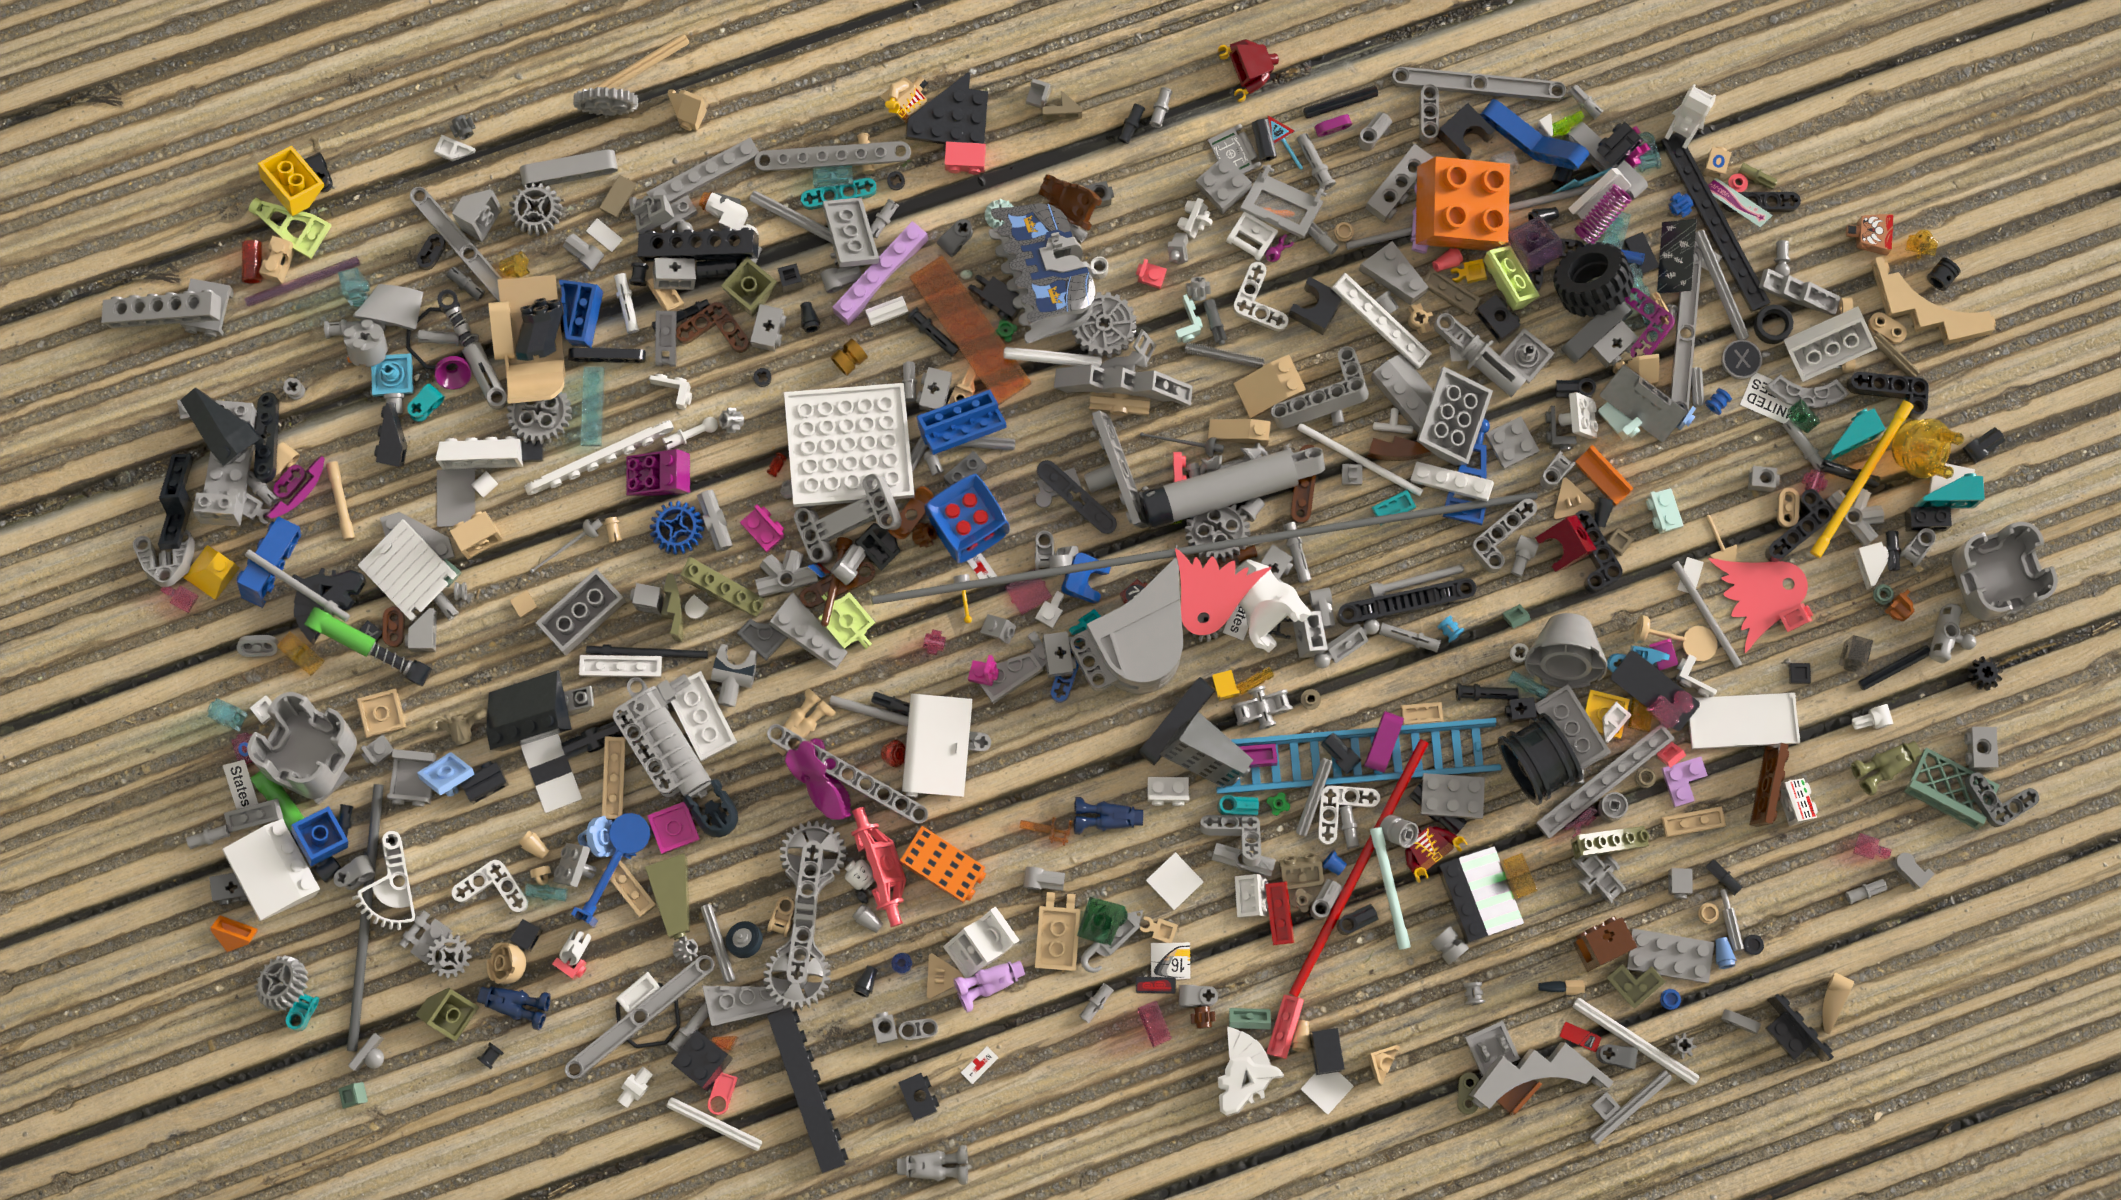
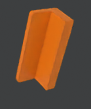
[1575,445,1633,506]

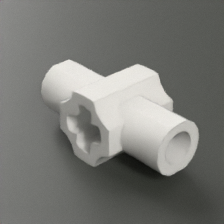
[617,1066,653,1108]

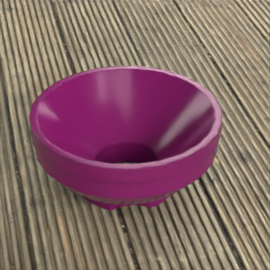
[435,356,472,390]

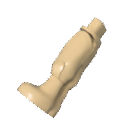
[771,688,837,756]

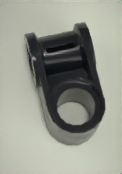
[304,152,333,193]

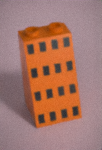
[900,826,986,904]

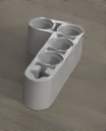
[1471,499,1537,573]

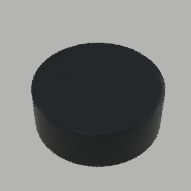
[1743,935,1764,956]

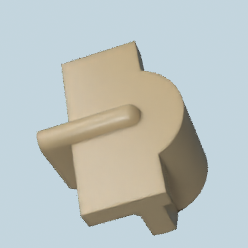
[1408,303,1433,336]

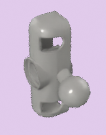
[1929,604,1976,663]

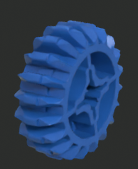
[650,501,704,555]

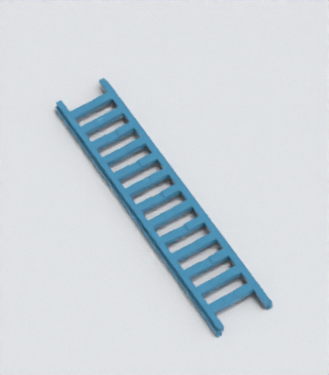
[1216,718,1501,794]

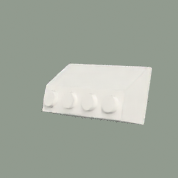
[1784,306,1878,382]
[436,436,523,470]

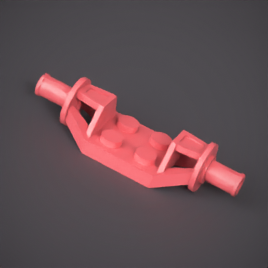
[851,807,906,927]

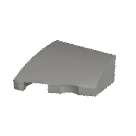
[629,195,674,234]

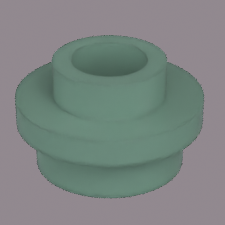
[1873,584,1894,605]

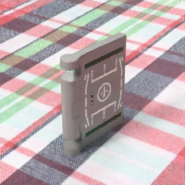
[1208,124,1262,174]

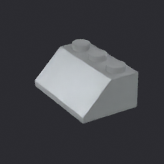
[452,189,503,242]

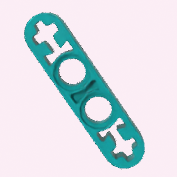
[801,178,877,210]

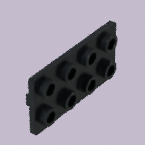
[1765,994,1834,1062]

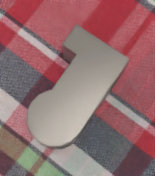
[1893,853,1935,890]

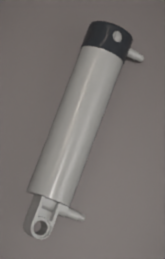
[1139,445,1325,529]

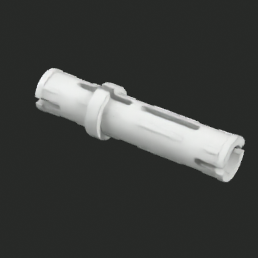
[614,273,639,334]

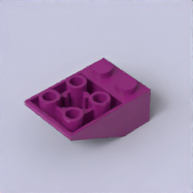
[626,449,690,496]

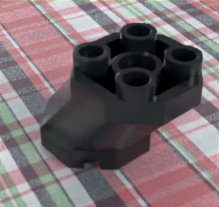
[515,298,562,361]

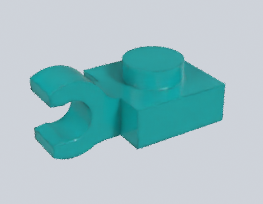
[1069,609,1101,643]

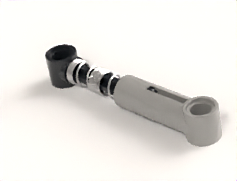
[437,289,507,410]

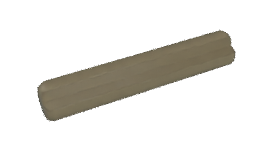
[1873,332,1920,377]

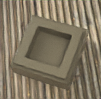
[1607,528,1633,556]

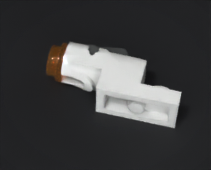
[699,192,759,235]

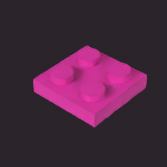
[647,802,700,854]

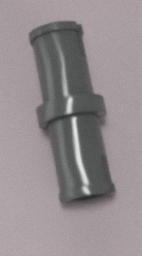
[446,267,485,301]

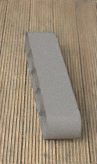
[1565,122,1648,200]
[519,150,618,188]

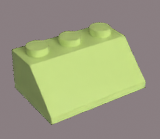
[1483,246,1540,311]

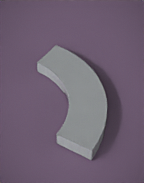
[1764,374,1850,409]

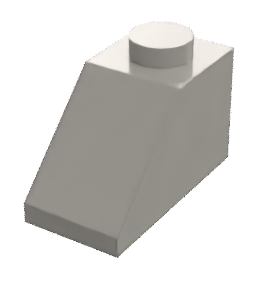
[405,608,437,652]

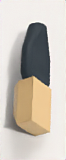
[1538,980,1585,995]

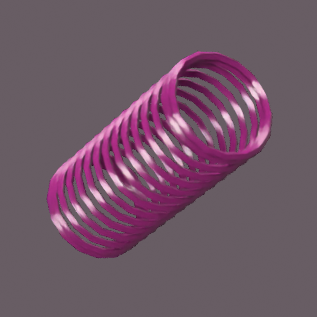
[1574,184,1632,244]

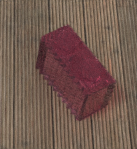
[1138,1001,1172,1048]

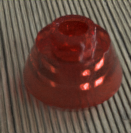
[881,740,906,768]

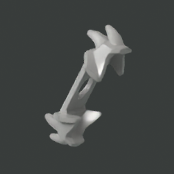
[1200,443,1268,475]

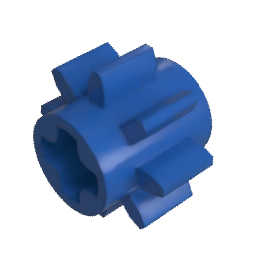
[1668,192,1693,218]

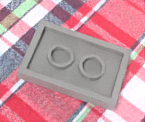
[1421,773,1485,819]

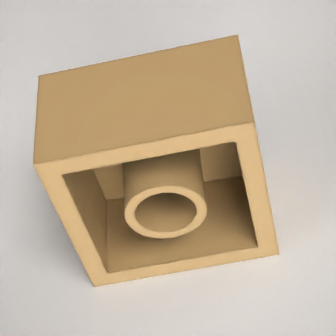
[450,511,503,559]

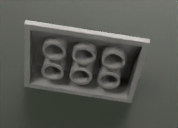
[1417,367,1493,466]

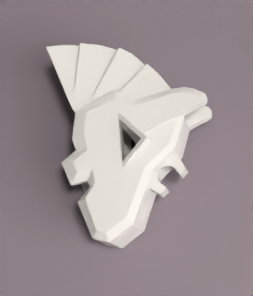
[1665,84,1716,149]
[1218,1027,1284,1116]

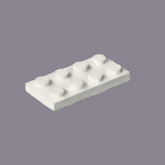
[671,671,737,762]

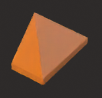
[210,915,258,952]

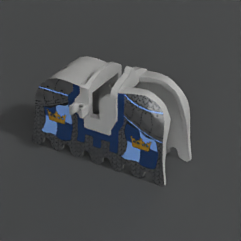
[989,203,1097,344]

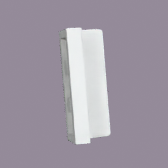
[1568,168,1631,225]

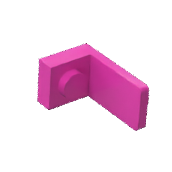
[968,655,999,686]

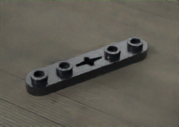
[254,392,279,483]
[1036,460,1117,534]

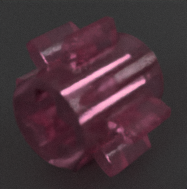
[1801,469,1828,493]
[923,629,946,655]

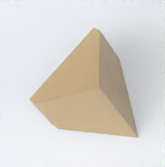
[1367,1045,1400,1085]

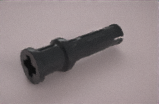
[906,307,960,357]
[1456,683,1519,702]

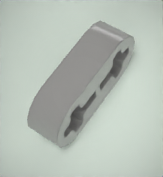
[1721,1009,1761,1034]

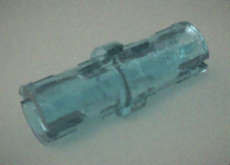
[1508,670,1549,699]
[524,883,568,902]

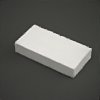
[615,972,661,1014]

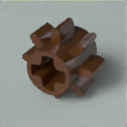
[912,522,937,548]
[1190,1006,1216,1029]

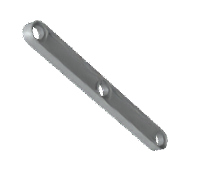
[1392,67,1566,101]
[410,187,502,302]
[1670,248,1702,415]
[565,955,715,1079]

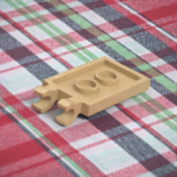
[1035,892,1081,971]

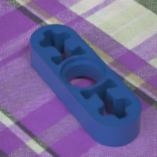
[1051,645,1080,703]

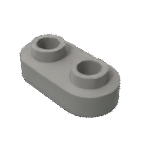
[237,635,279,657]

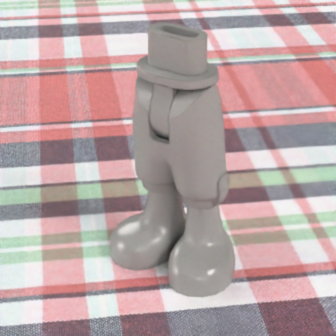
[897,1145,968,1185]

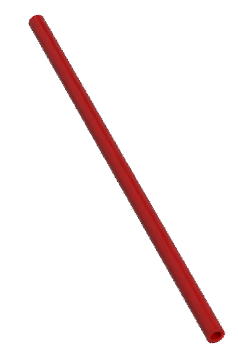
[1289,739,1429,997]

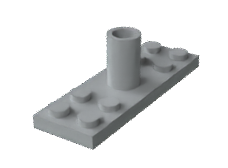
[1084,410,1148,529]

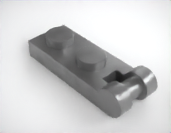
[655,310,677,367]

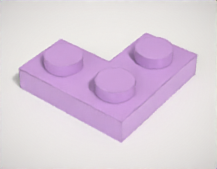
[1661,757,1708,808]

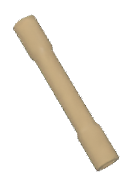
[326,461,355,541]

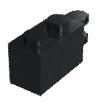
[968,274,1021,322]

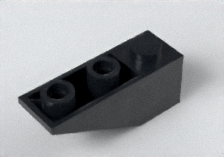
[374,402,407,467]

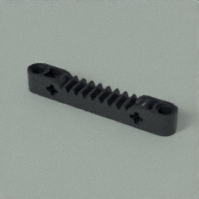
[1337,578,1477,627]

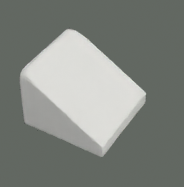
[1537,113,1553,138]

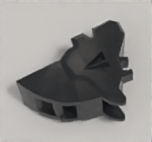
[292,568,366,645]

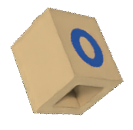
[1703,147,1732,180]

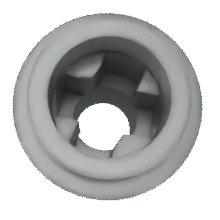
[852,904,883,933]

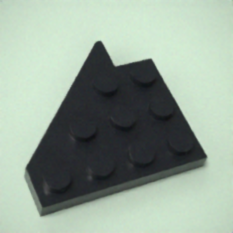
[906,72,988,145]

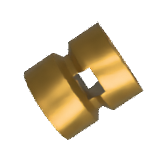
[830,338,868,376]

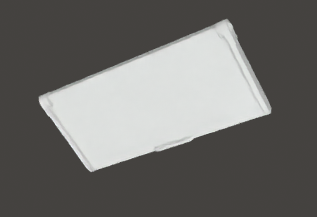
[1688,693,1800,749]

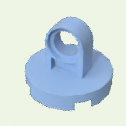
[578,816,616,858]

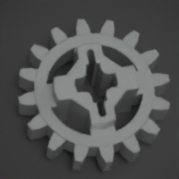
[426,933,472,978]

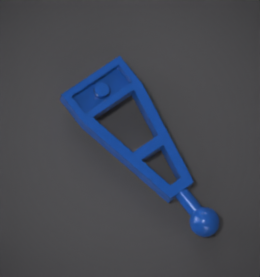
[1442,418,1490,526]

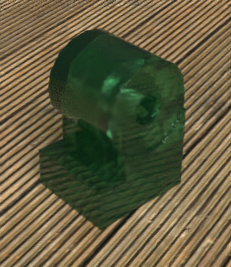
[1788,399,1821,433]

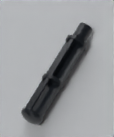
[652,299,710,332]

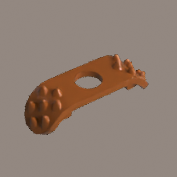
[888,486,934,539]

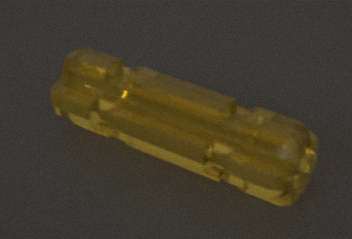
[1236,667,1274,695]

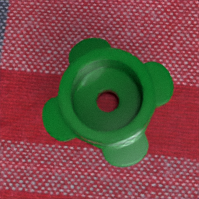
[994,319,1017,342]
[1267,792,1290,816]

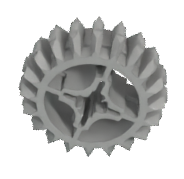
[508,182,563,236]
[254,955,309,1011]

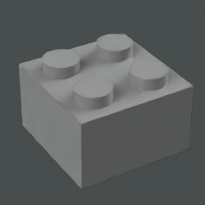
[1196,154,1252,215]

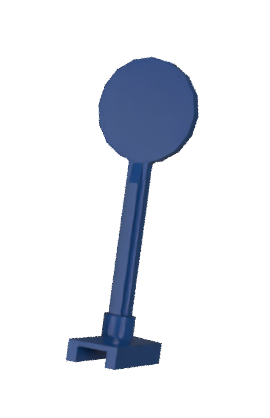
[571,813,651,928]

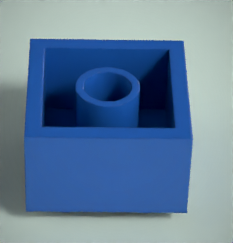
[291,806,348,867]

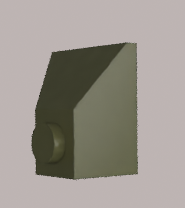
[721,257,777,317]
[416,988,479,1042]

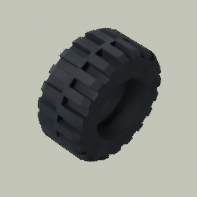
[1553,242,1634,317]

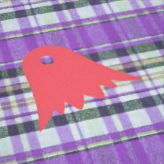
[1175,548,1272,635]
[1708,558,1808,653]

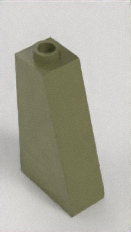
[645,853,690,940]

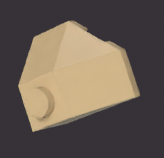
[668,90,707,131]
[1613,354,1659,387]

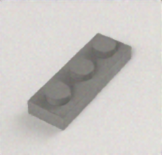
[224,799,283,833]

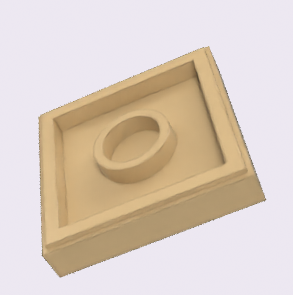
[357,688,407,738]

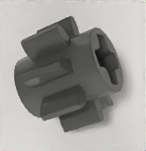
[450,115,476,140]

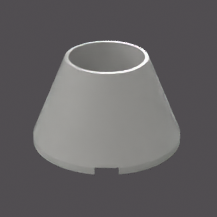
[1525,613,1607,688]

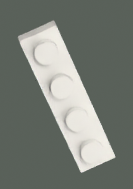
[1410,461,1494,502]
[579,655,662,678]

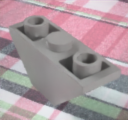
[564,686,594,716]

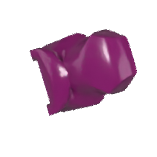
[784,738,852,820]

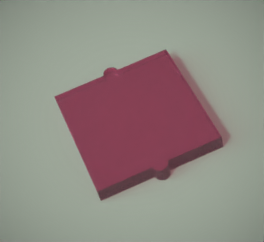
[1005,569,1052,615]

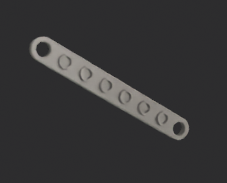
[755,141,911,172]

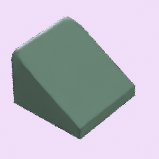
[338,1082,368,1109]

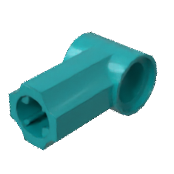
[1217,795,1259,816]

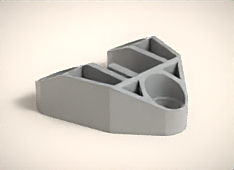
[133,529,195,587]

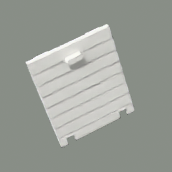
[358,519,457,621]

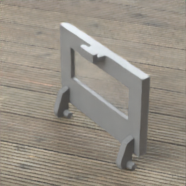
[1240,164,1327,239]

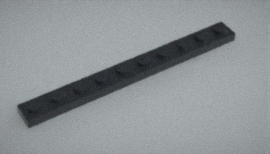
[1660,132,1771,313]

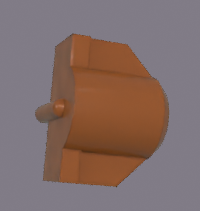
[1885,589,1915,622]

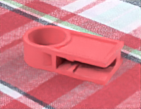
[708,1073,738,1115]

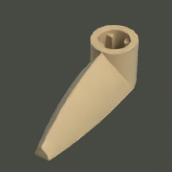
[1822,972,1854,1034]

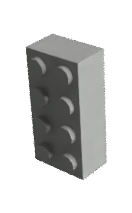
[536,568,626,656]

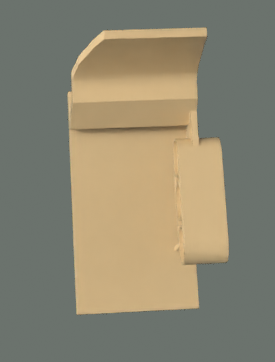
[489,275,566,404]

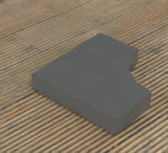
[736,619,788,661]

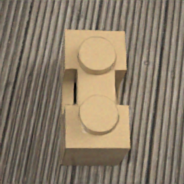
[259,236,295,285]

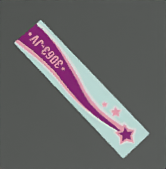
[1708,178,1773,227]

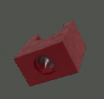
[1535,515,1596,572]

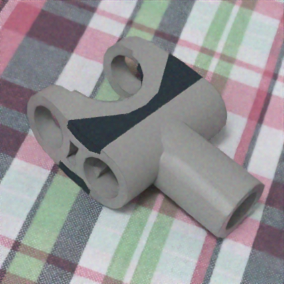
[711,644,757,707]

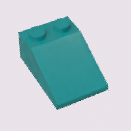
[1823,408,1886,461]
[1914,473,1985,509]

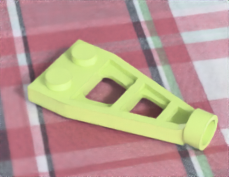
[249,198,331,259]

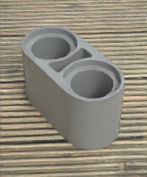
[899,1019,938,1041]

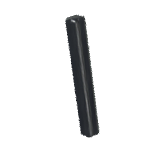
[1303,85,1378,119]
[1858,645,1930,690]

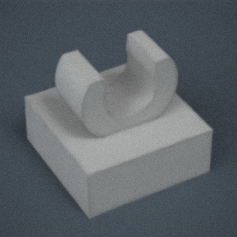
[1342,464,1362,486]

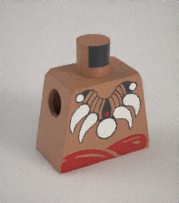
[1846,214,1894,256]

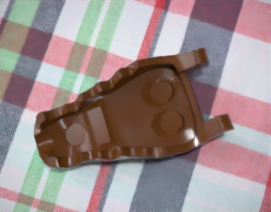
[1038,175,1102,231]

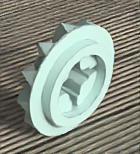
[985,198,1014,229]

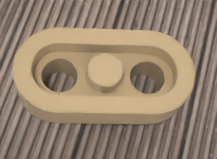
[1868,312,1907,344]
[1777,488,1800,528]

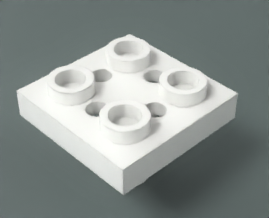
[1558,392,1598,439]

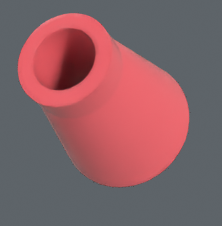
[1432,248,1463,272]

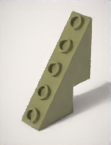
[681,557,766,617]
[1570,826,1649,860]

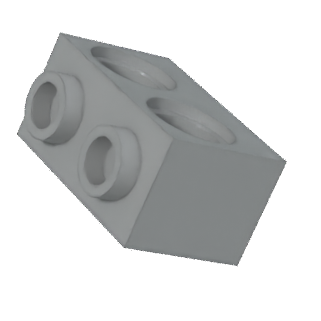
[630,583,665,615]

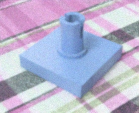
[417,752,474,796]

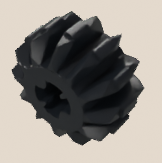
[1967,656,2003,691]

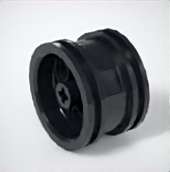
[1498,713,1583,806]

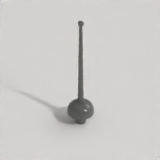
[1140,432,1224,457]

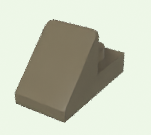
[1043,91,1082,121]

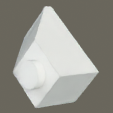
[1854,542,1889,590]

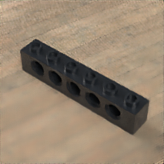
[637,227,759,262]

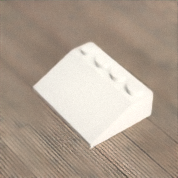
[222,818,320,921]

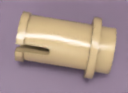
[604,517,622,543]

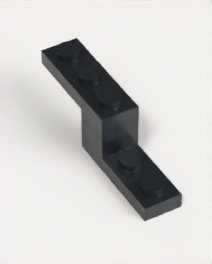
[158,453,194,550]

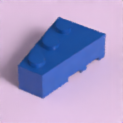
[559,279,603,348]

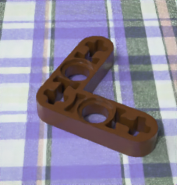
[676,302,749,353]

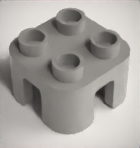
[1952,522,2058,621]
[247,692,357,799]

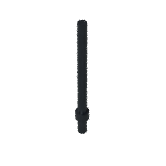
[586,644,708,659]

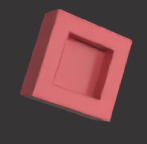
[1656,742,1686,768]

